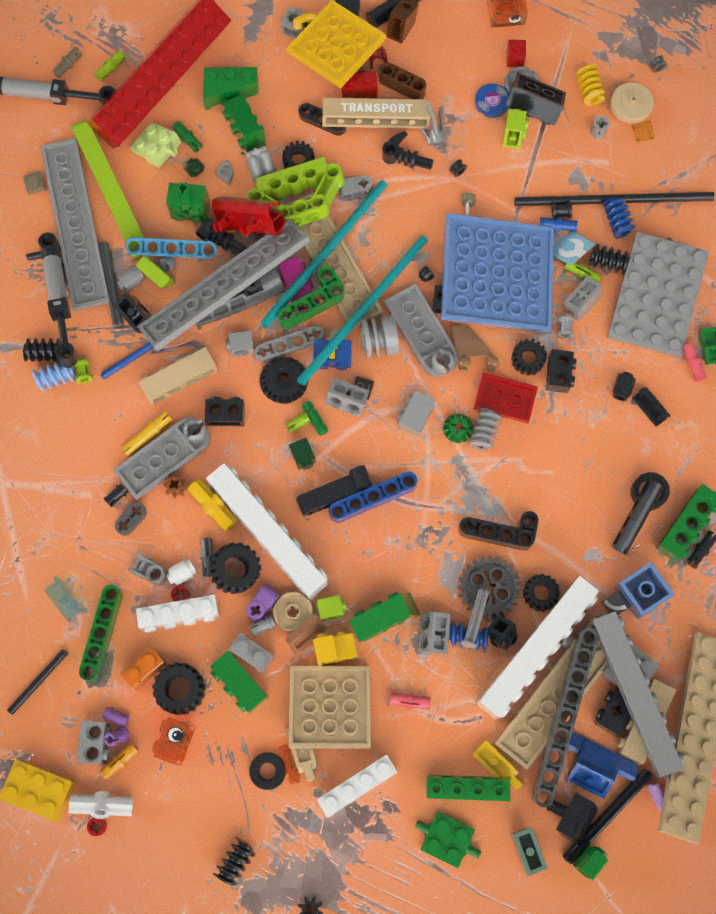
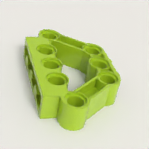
[247,156,345,227]

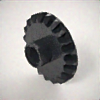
[259,356,308,404]

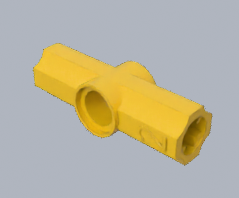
[187,479,238,532]

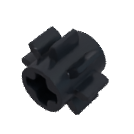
[298,896,323,914]

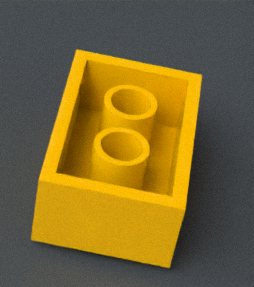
[0,759,77,822]

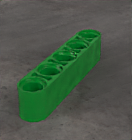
[79,585,123,682]

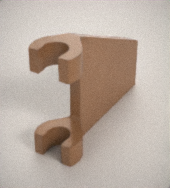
[450,325,499,372]

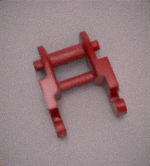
[369,46,387,69]

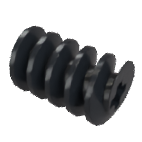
[588,244,629,275]
[23,338,65,362]
[212,837,256,886]

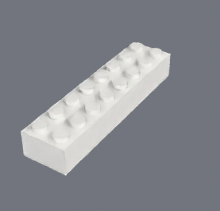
[206,463,328,601]
[476,576,599,719]

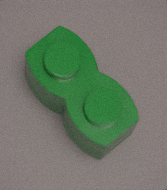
[573,845,609,881]

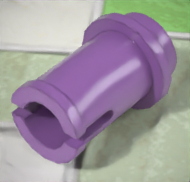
[102,707,130,728]
[104,727,130,746]

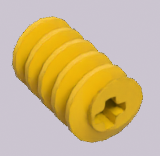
[576,64,605,106]

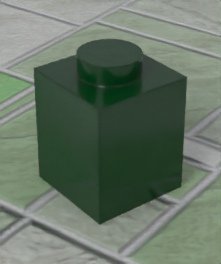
[289,438,316,470]

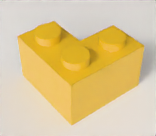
[313,631,358,666]

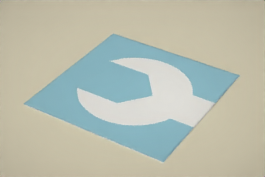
[553,231,595,266]

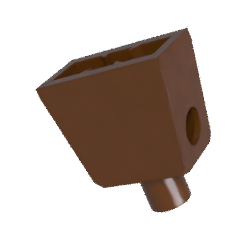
[387,0,419,44]

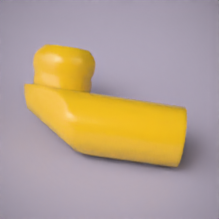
[292,13,316,30]

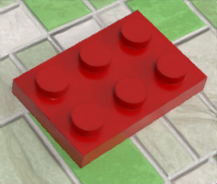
[473,372,538,424]

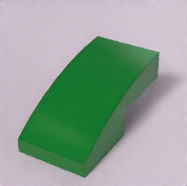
[699,327,716,365]

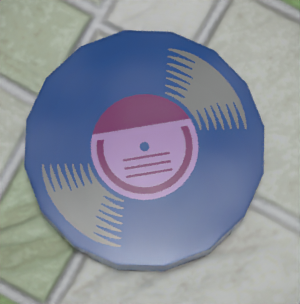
[475,83,509,118]

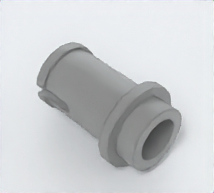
[250,615,276,637]

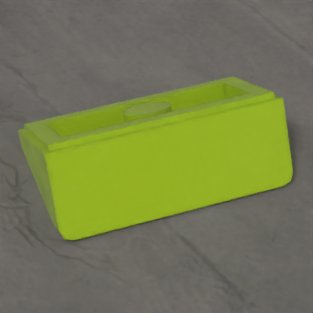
[136,256,176,288]

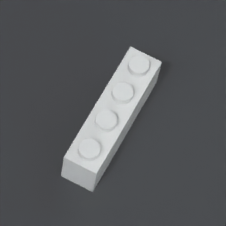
[317,755,398,818]

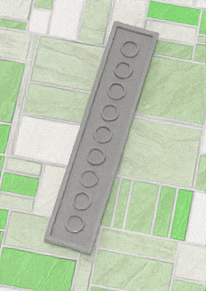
[41,138,110,311]
[137,219,310,351]

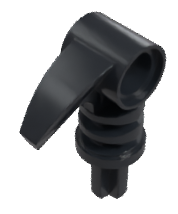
[382,131,434,170]
[195,218,247,254]

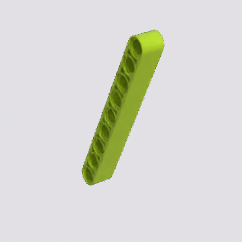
[71,119,151,259]

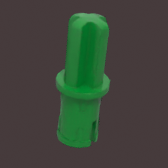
[172,121,203,153]

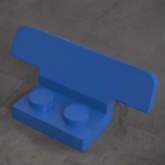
[563,732,638,799]

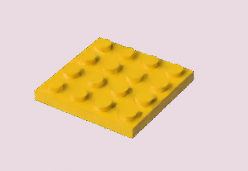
[286,0,386,89]

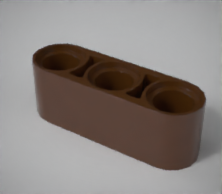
[379,62,426,100]

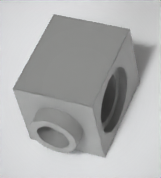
[226,330,254,357]

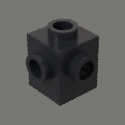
[487,615,518,651]

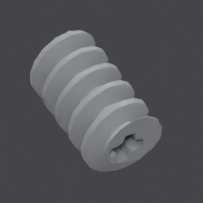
[469,408,502,451]

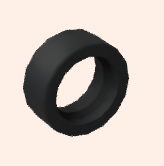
[631,472,670,511]

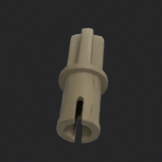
[53,47,83,78]

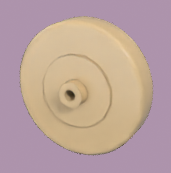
[610,82,654,124]

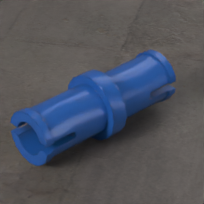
[540,217,578,232]

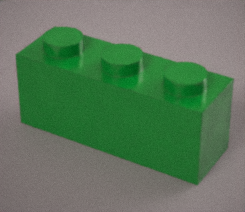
[210,650,268,714]

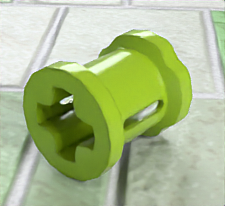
[74,359,93,383]

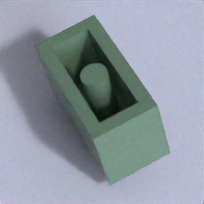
[510,827,548,876]

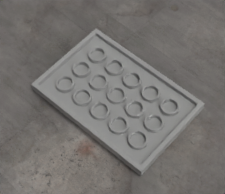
[607,232,709,358]

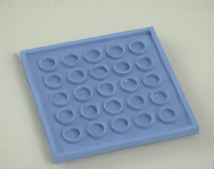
[441,213,554,333]

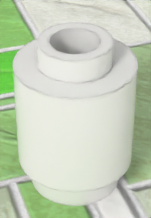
[166,559,197,586]

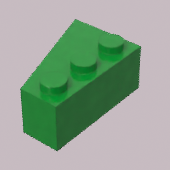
[203,67,259,110]
[222,94,266,153]
[349,591,421,642]

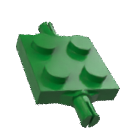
[414,811,482,868]

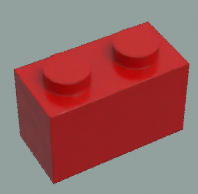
[341,71,378,99]

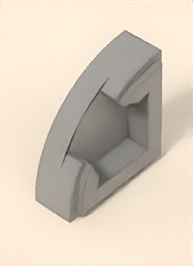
[215,160,233,185]

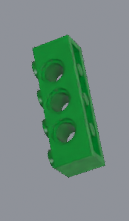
[656,483,716,562]
[426,774,511,802]

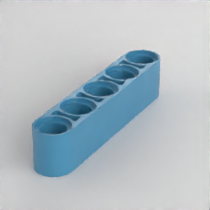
[125,238,217,258]

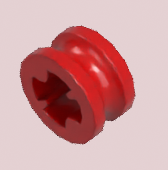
[171,585,190,602]
[87,818,107,836]

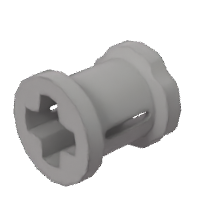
[590,116,610,139]
[558,315,574,339]

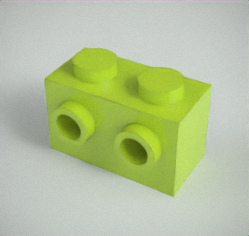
[502,109,529,149]

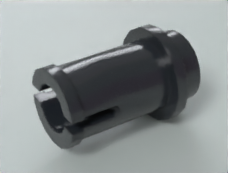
[103,483,129,508]

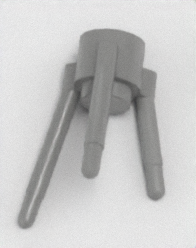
[419,104,447,147]

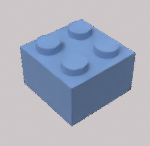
[615,562,675,620]

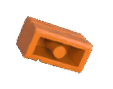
[120,647,167,690]

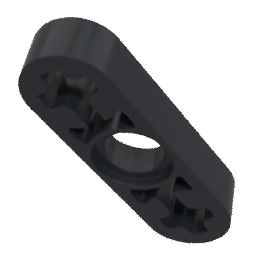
[298,103,346,136]

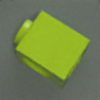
[316,595,347,621]

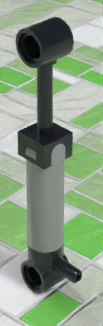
[0,76,115,106]
[26,232,78,368]

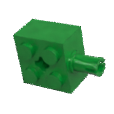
[166,182,210,223]

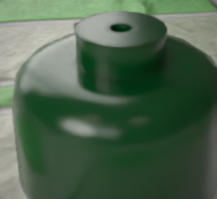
[185,158,205,177]

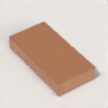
[285,614,326,653]

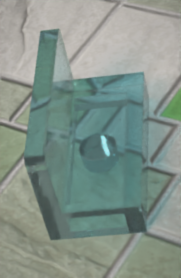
[44,576,84,622]

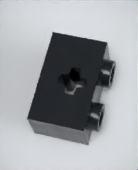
[595,688,631,737]

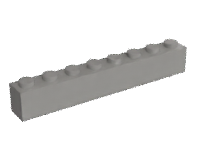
[591,612,685,779]

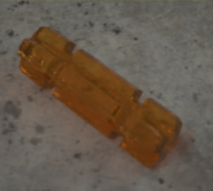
[279,744,301,785]

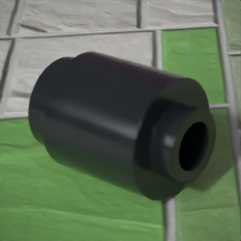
[612,372,636,401]

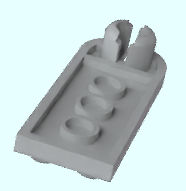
[384,284,458,377]
[114,417,210,501]

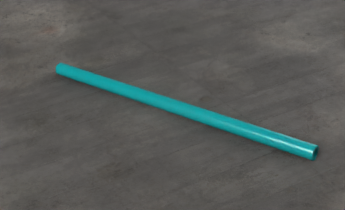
[260,180,388,328]
[297,235,428,386]

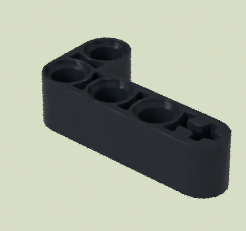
[296,465,373,517]
[458,511,538,551]

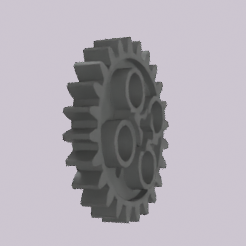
[457,555,522,620]

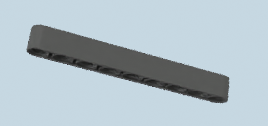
[532,628,599,807]

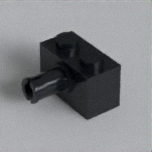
[547,793,598,846]

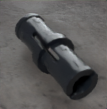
[686,531,716,569]

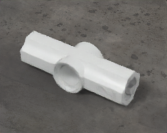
[69,791,133,819]

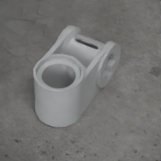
[338,175,373,202]
[128,553,167,586]

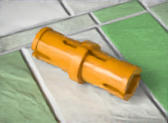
[100,742,139,780]

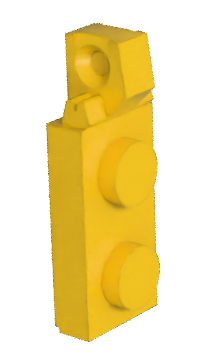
[472,739,523,791]

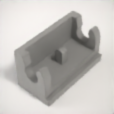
[564,276,602,322]

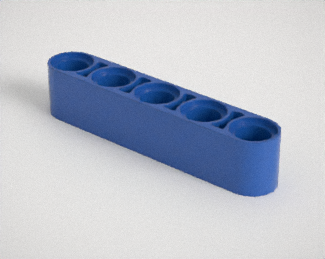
[329,471,417,523]

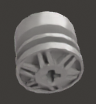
[360,316,399,359]

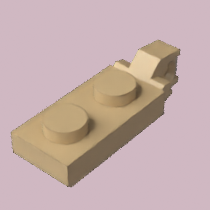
[285,728,317,782]

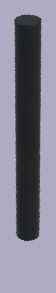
[7,649,68,715]

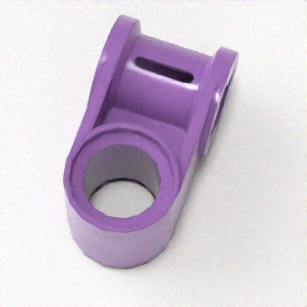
[247,584,281,623]

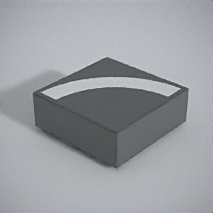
[602,590,631,615]

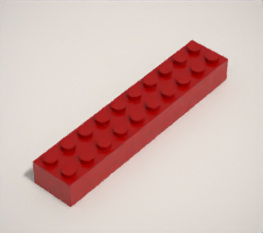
[86,0,232,149]

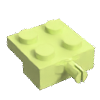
[129,122,181,168]

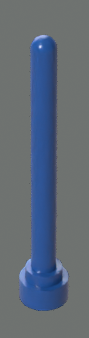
[101,335,180,379]

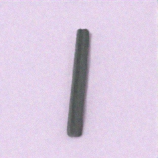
[99,242,123,328]

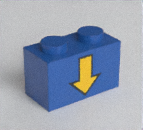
[313,340,352,370]

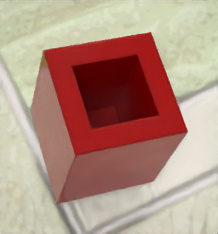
[506,40,526,67]

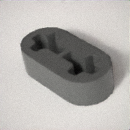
[115,503,147,536]

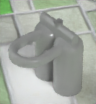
[246,146,276,184]

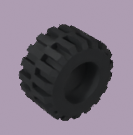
[209,542,261,594]
[152,662,206,715]

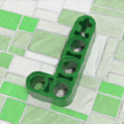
[278,266,344,330]

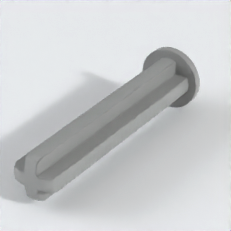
[461,589,489,649]

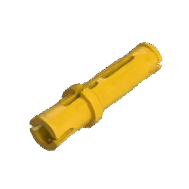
[121,411,172,457]

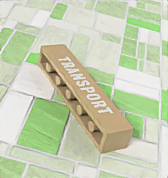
[322,97,431,129]

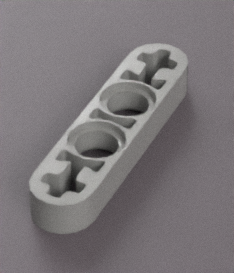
[254,326,324,363]

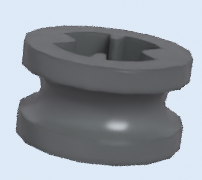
[649,55,667,73]

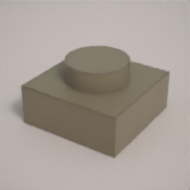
[23,171,46,195]

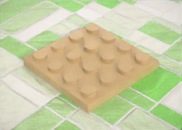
[289,666,371,749]

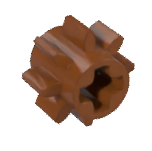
[163,473,188,499]

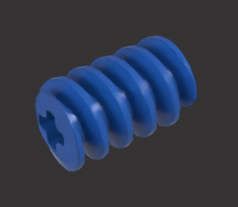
[603,197,635,239]
[448,621,489,653]

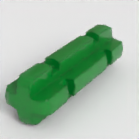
[302,401,329,436]

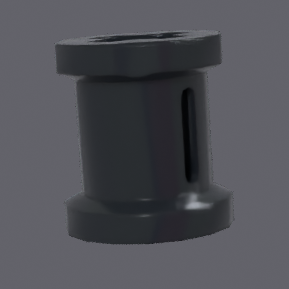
[552,201,572,219]

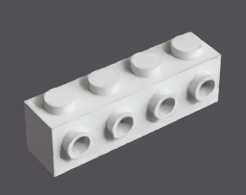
[136,594,220,633]

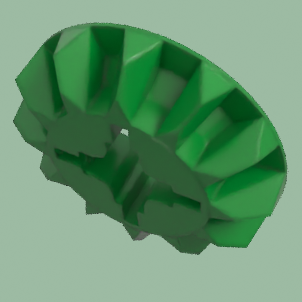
[443,413,473,443]

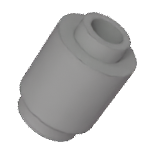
[116,267,145,292]

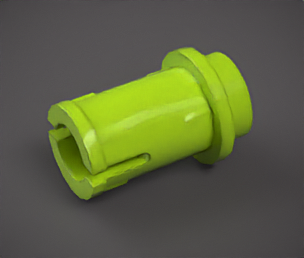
[285,412,310,434]

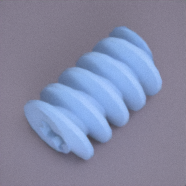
[32,362,75,391]

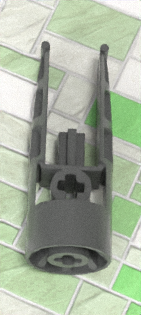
[196,267,285,330]

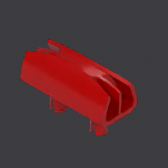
[212,196,287,236]

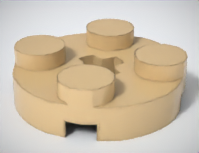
[273,592,313,632]

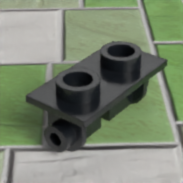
[632,387,671,427]

